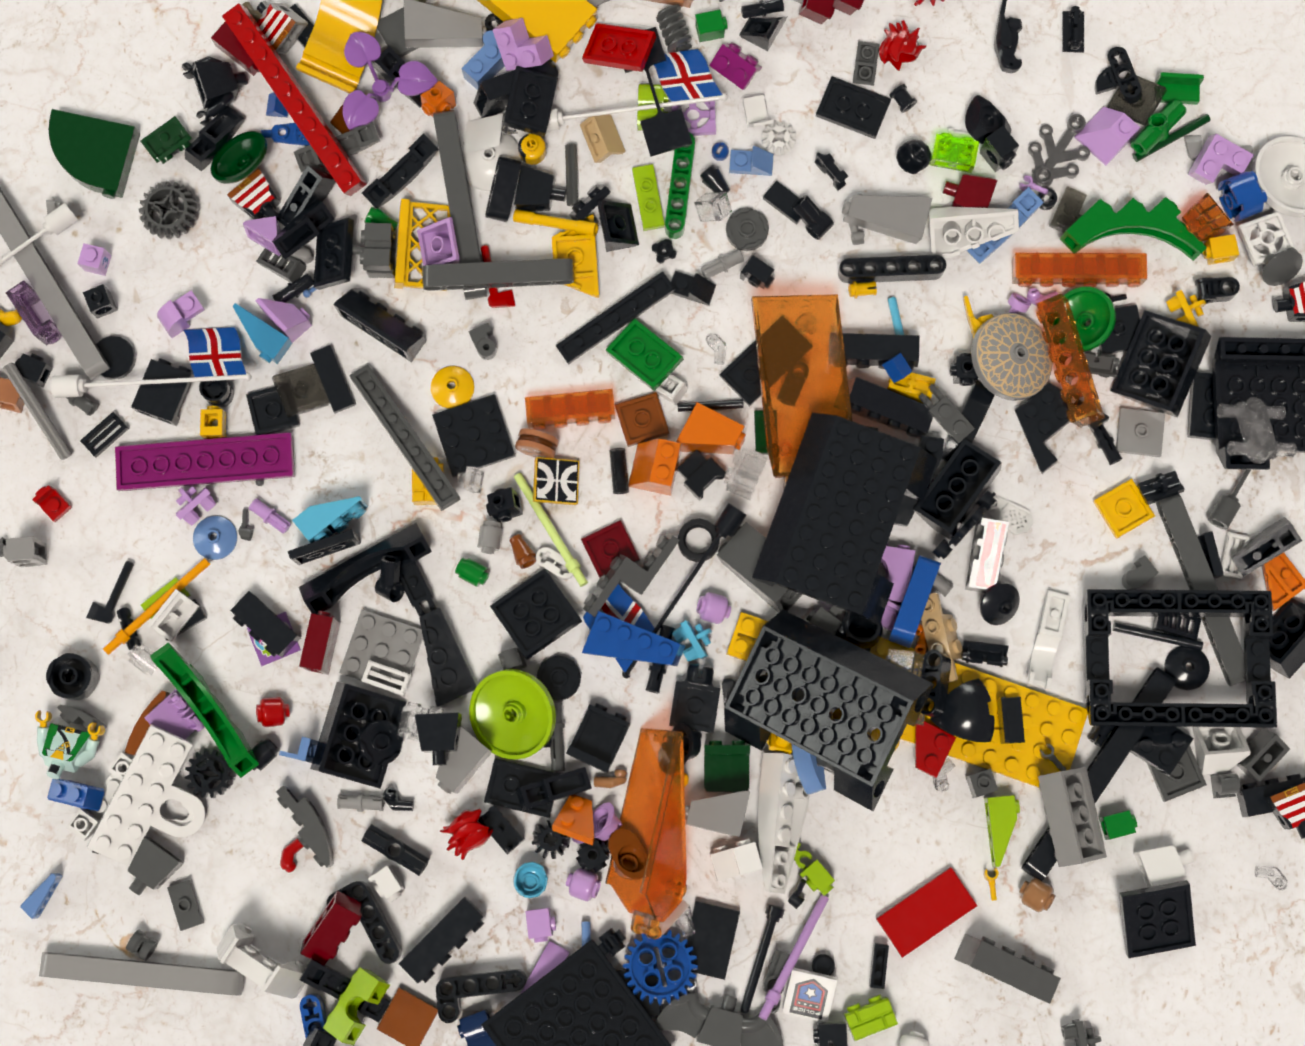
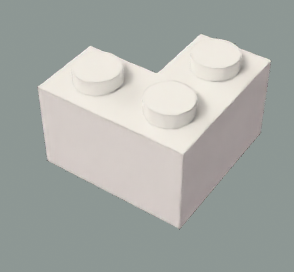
[710,839,763,881]

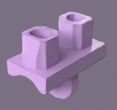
[176,486,216,526]

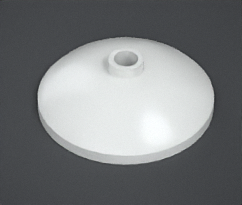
[461,130,522,191]

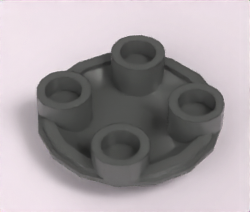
[1262,247,1303,286]

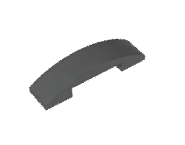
[294,121,380,172]

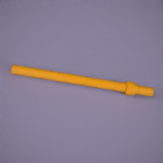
[103,558,210,655]

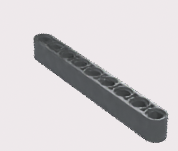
[433,110,487,300]
[1156,494,1246,686]

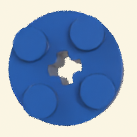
[1218,171,1267,222]

